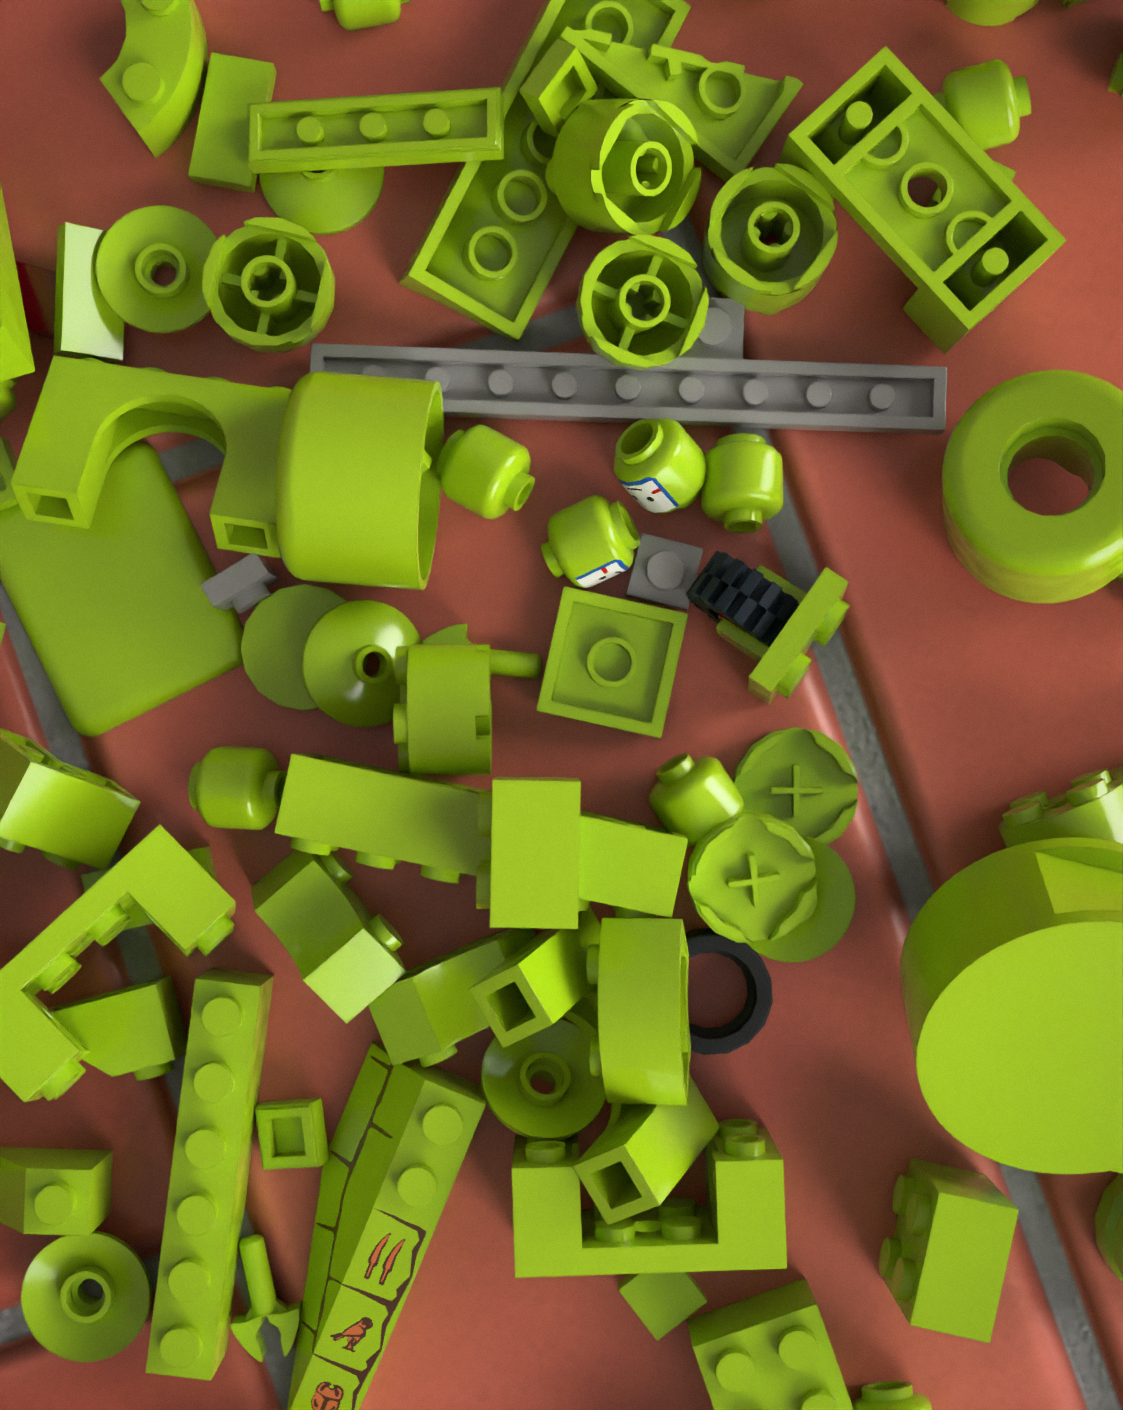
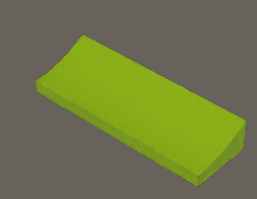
[398,0,691,343]

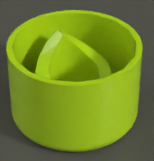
[942,369,1123,603]
[276,371,444,591]

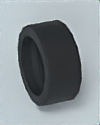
[685,928,773,1055]

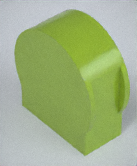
[900,837,1123,1174]

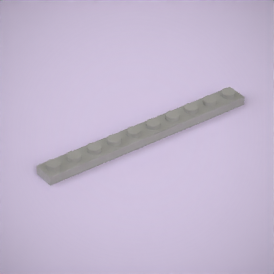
[310,343,947,435]

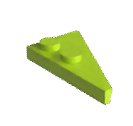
[558,26,804,182]

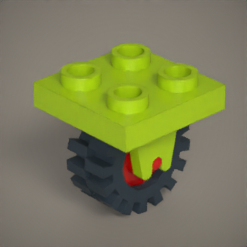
[686,551,850,705]

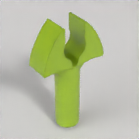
[422,624,542,678]
[230,1234,303,1362]

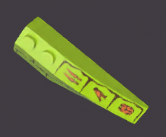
[287,1040,487,1410]

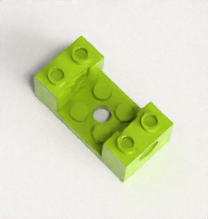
[778,46,1067,355]
[0,824,236,1102]
[511,1119,787,1278]

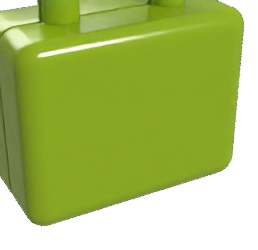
[0,441,244,737]

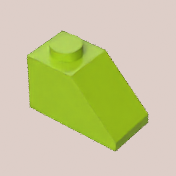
[48,975,188,1081]
[0,1147,113,1236]

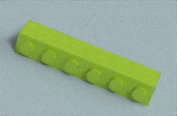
[145,968,274,1381]

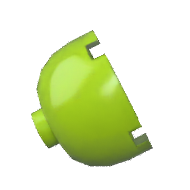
[202,217,335,353]
[576,234,709,370]

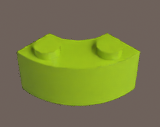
[100,0,208,158]
[251,850,406,1024]
[586,918,691,1106]
[368,928,536,1067]

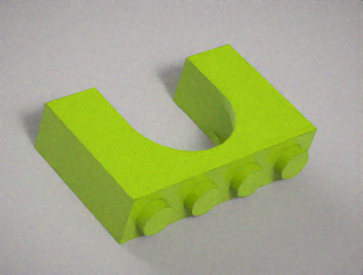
[10,355,292,558]
[468,907,720,1225]

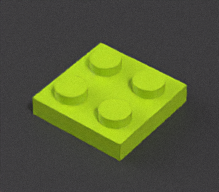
[536,586,688,738]

